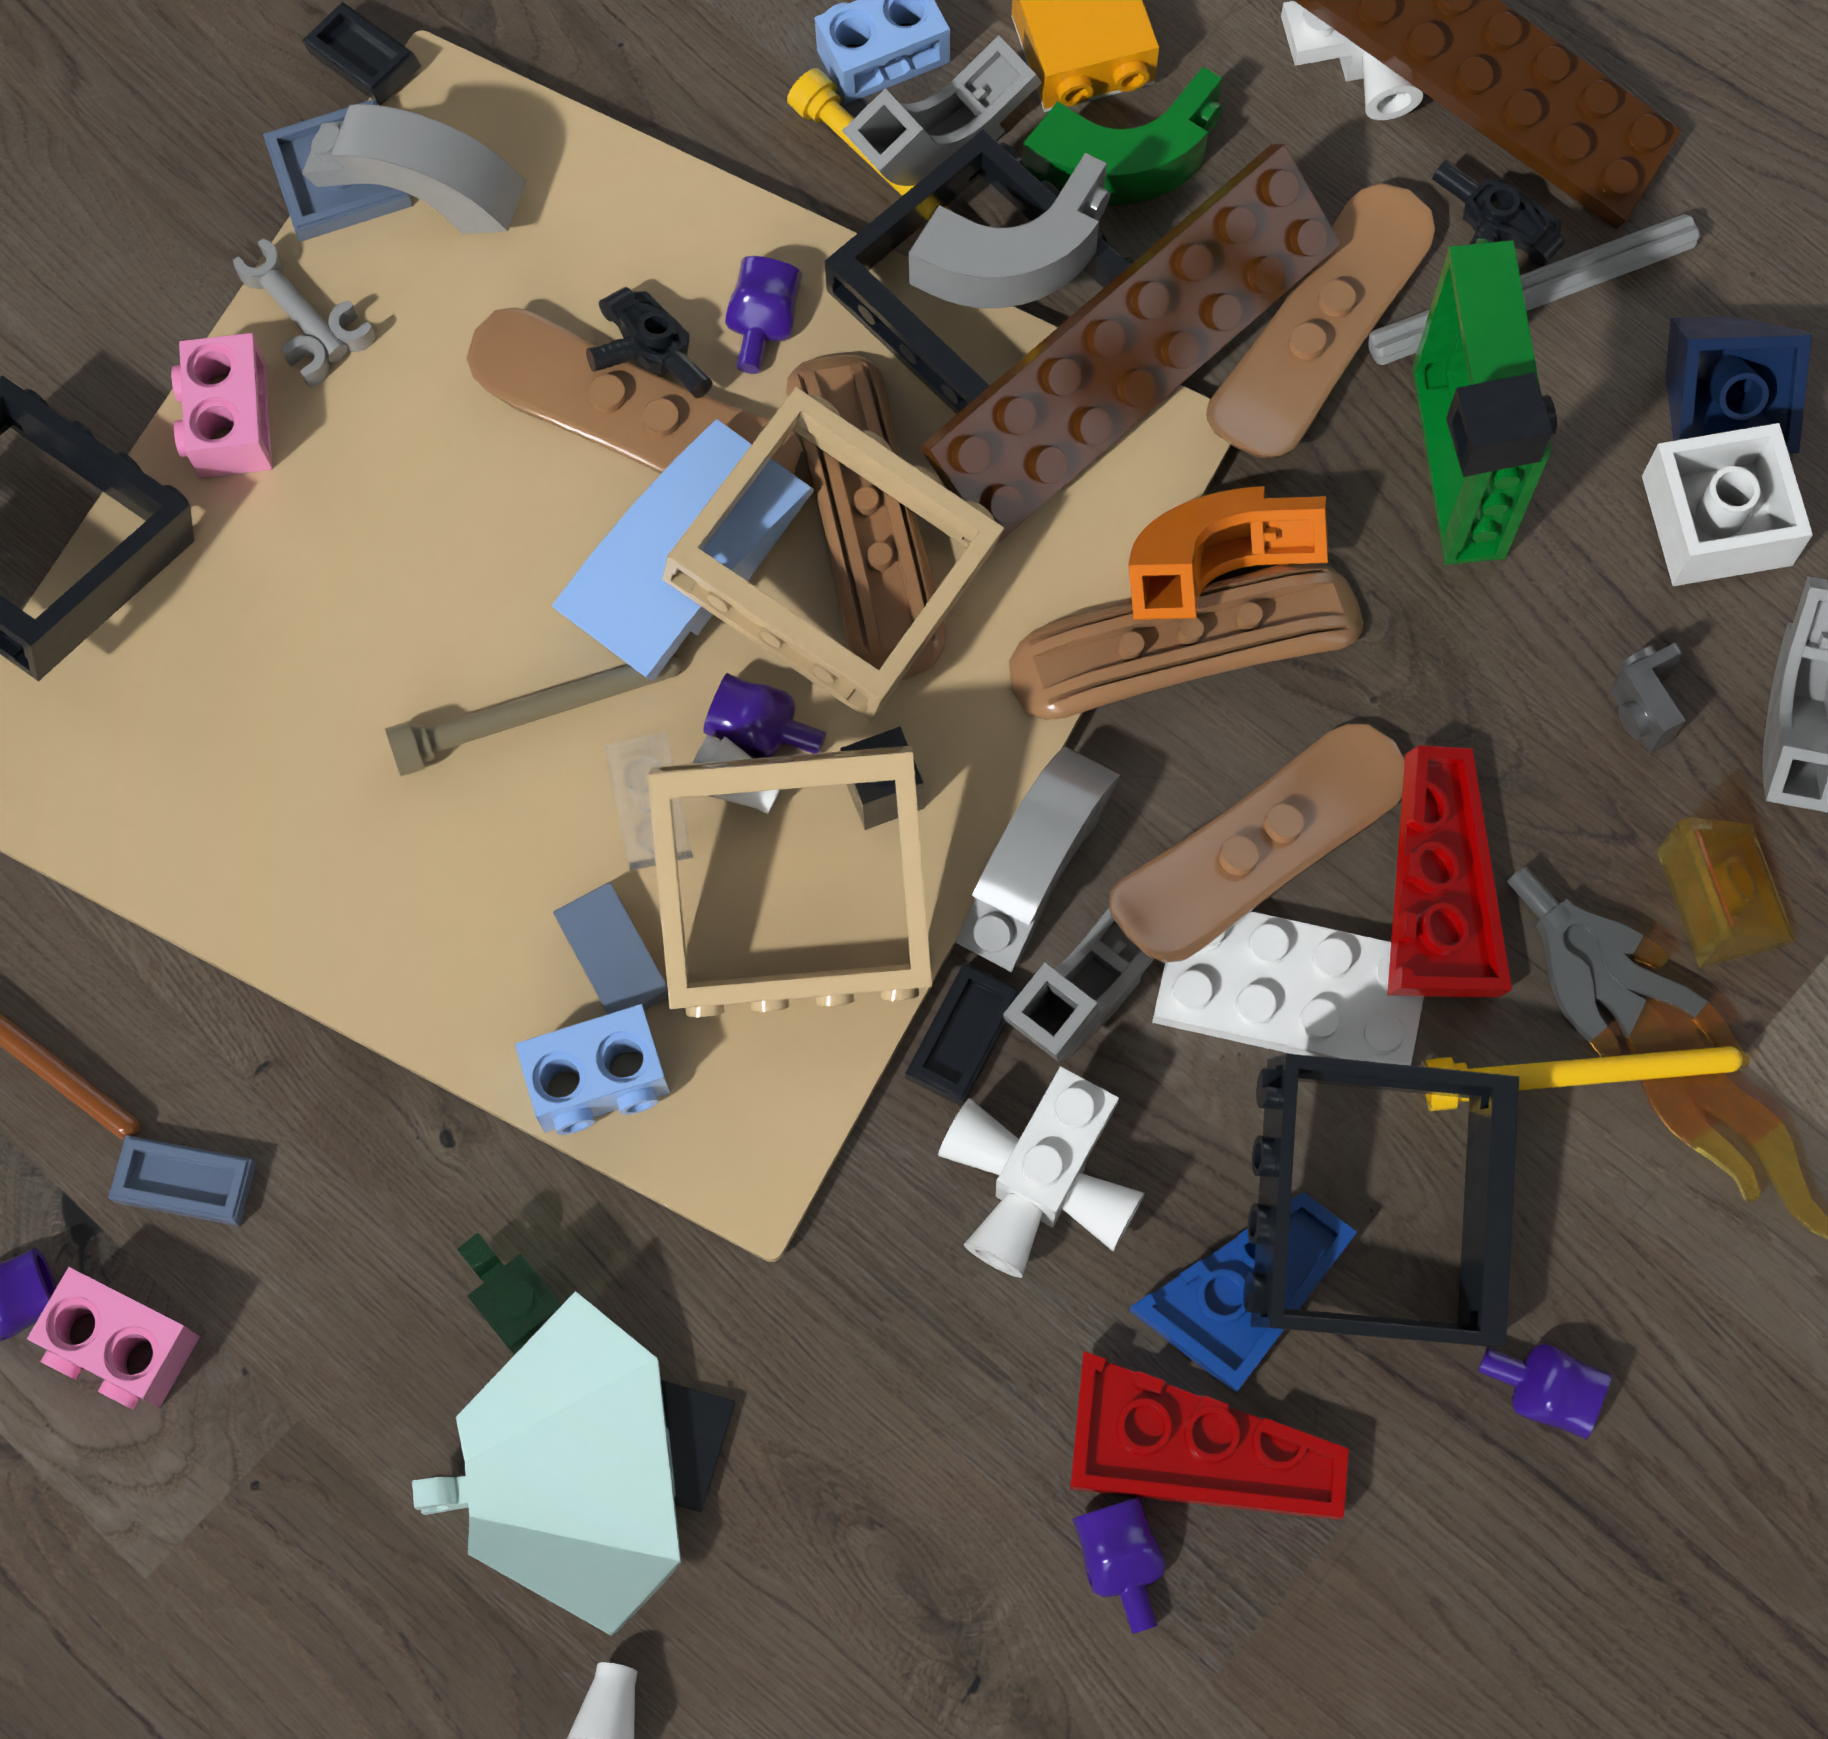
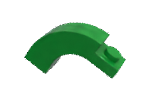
[1022,66,1223,206]

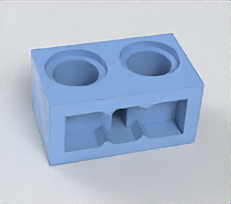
[814,0,950,105]
[515,1004,670,1135]

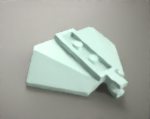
[412,1291,681,1637]

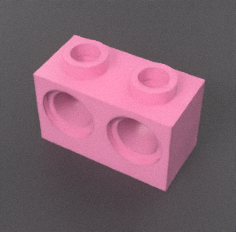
[171,333,272,478]
[27,1267,200,1410]

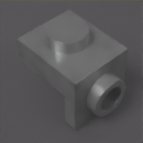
[1610,643,1686,754]

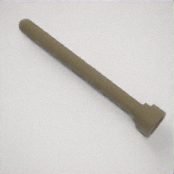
[385,654,682,776]

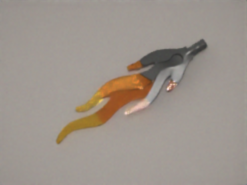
[1507,866,1828,1239]

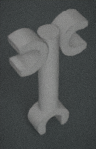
[233,239,376,387]

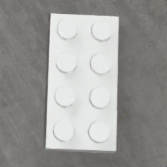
[1152,911,1424,1066]

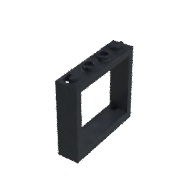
[824,129,1135,415]
[0,375,194,682]
[1243,1053,1519,1347]

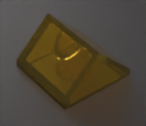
[1657,817,1796,968]

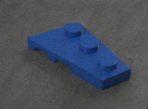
[1129,1192,1357,1393]

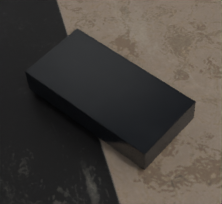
[302,2,421,106]
[905,962,1021,1107]

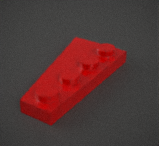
[1387,745,1512,998]
[1070,1351,1349,1520]

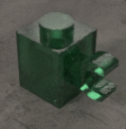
[457,1233,562,1355]

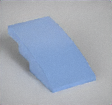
[552,419,814,682]

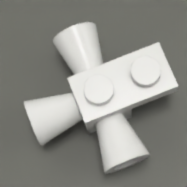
[1281,1,1423,120]
[938,1066,1145,1278]

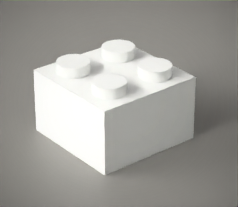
[1642,423,1813,586]

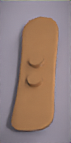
[1206,183,1435,459]
[466,307,802,474]
[786,354,946,680]
[1009,563,1364,720]
[1109,724,1405,963]

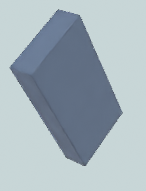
[553,882,668,1014]
[108,1135,257,1227]

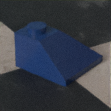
[1666,316,1812,453]

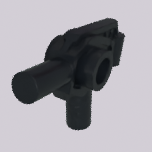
[1432,160,1564,266]
[586,287,713,398]

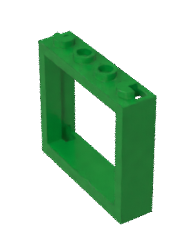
[1412,239,1552,565]

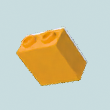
[1011,0,1159,112]

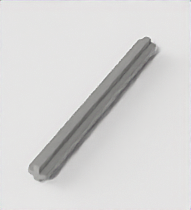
[1367,214,1700,365]

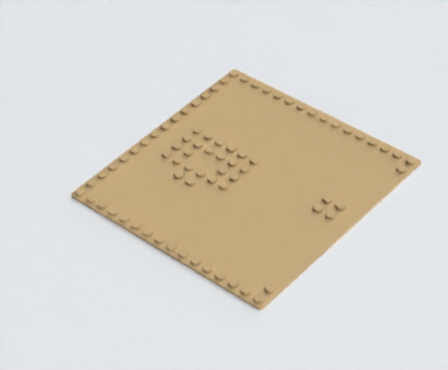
[0,30,1232,1262]

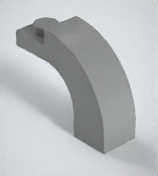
[842,35,1042,186]
[302,104,526,234]
[909,153,1110,308]
[1762,576,1828,813]
[955,746,1120,972]
[1003,908,1154,1062]

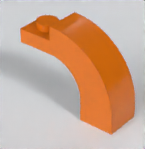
[1128,486,1329,620]

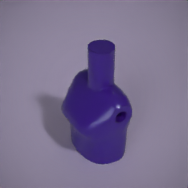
[725,256,802,374]
[703,673,826,758]
[0,1248,57,1342]
[1478,1343,1612,1440]
[1072,1497,1165,1634]

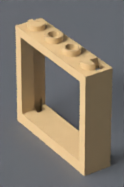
[662,387,1004,722]
[647,746,932,1017]

